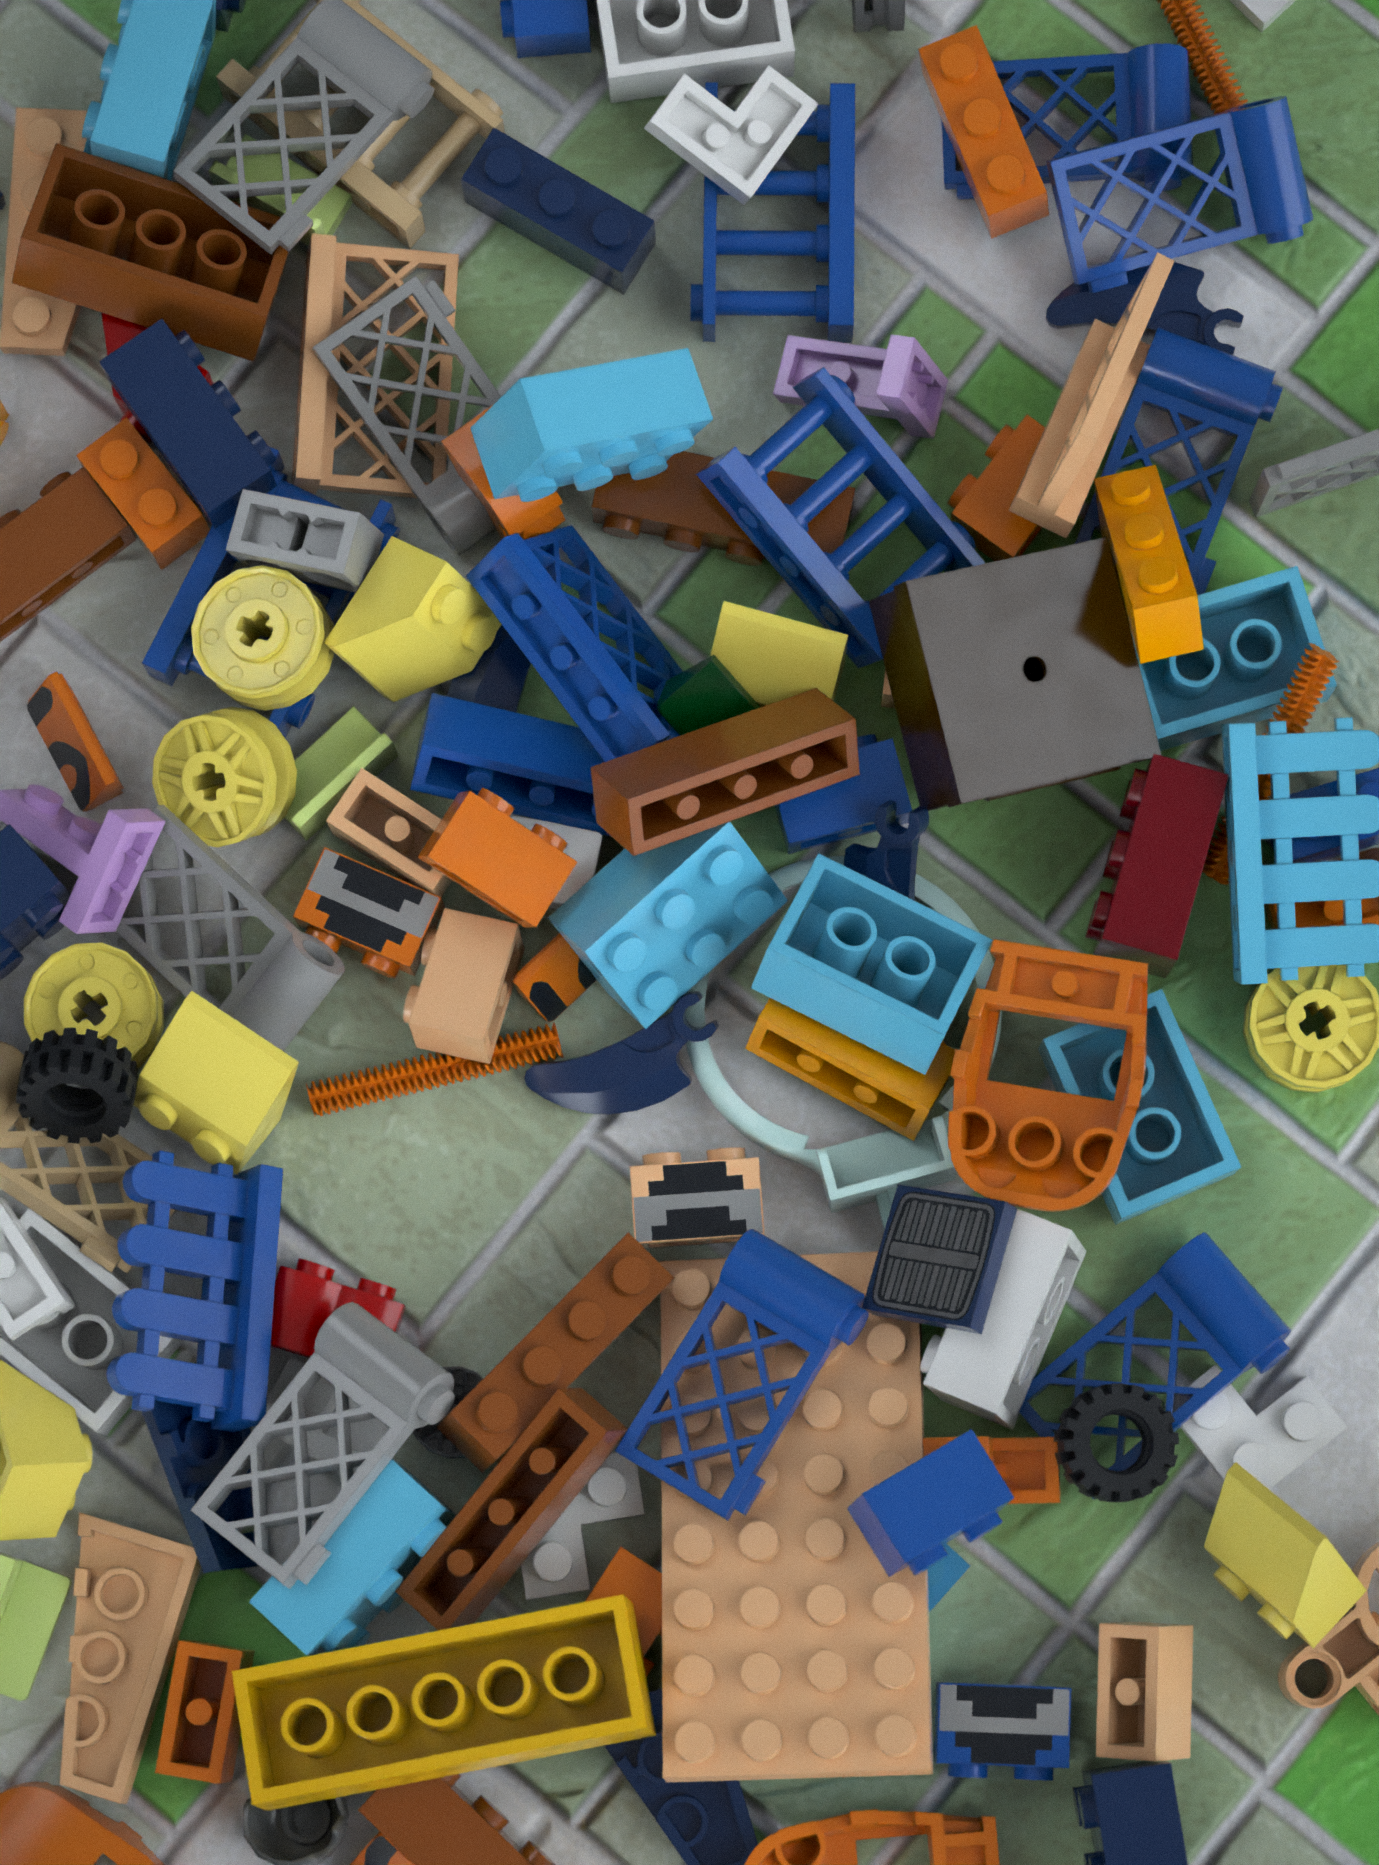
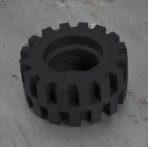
[16,1028,138,1144]
[1054,1383,1179,1503]

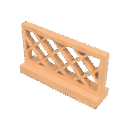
[291,233,459,498]
[1009,252,1174,538]

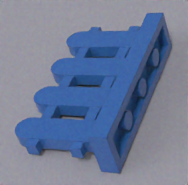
[107,1150,283,1432]

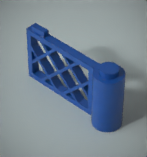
[942,43,1194,200]
[1046,96,1314,293]
[1075,328,1283,595]
[615,1229,869,1521]
[1020,1232,1292,1500]

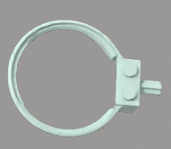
[683,856,1002,1230]

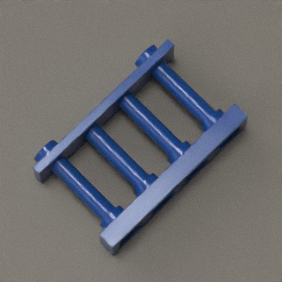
[690,82,855,343]
[696,367,985,669]
[142,446,400,738]

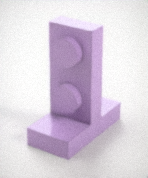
[773,334,948,439]
[0,785,166,934]

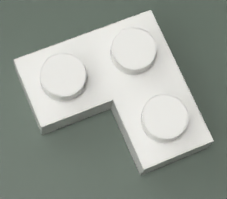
[644,65,819,205]
[1163,1365,1348,1489]
[521,1452,645,1600]

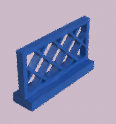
[466,525,683,762]

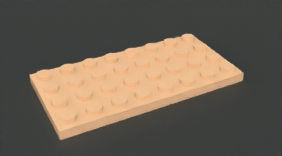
[660,1251,933,1782]

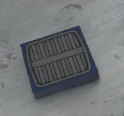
[862,1185,1017,1334]

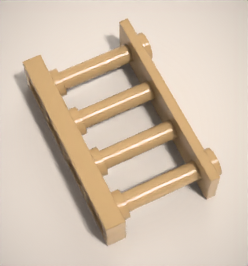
[216,0,505,249]

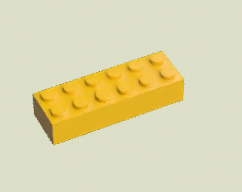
[232,1594,656,1811]

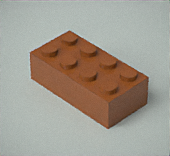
[12,143,290,362]

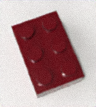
[1085,754,1229,978]

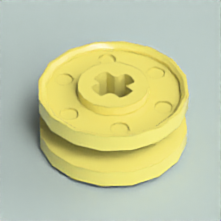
[191,565,334,711]
[152,706,297,848]
[24,942,164,1069]
[1243,964,1379,1093]

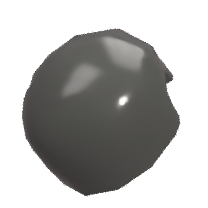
[243,1796,349,1865]

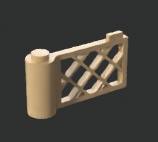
[0,1041,177,1274]

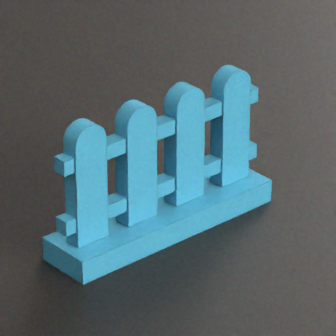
[1221,717,1379,985]

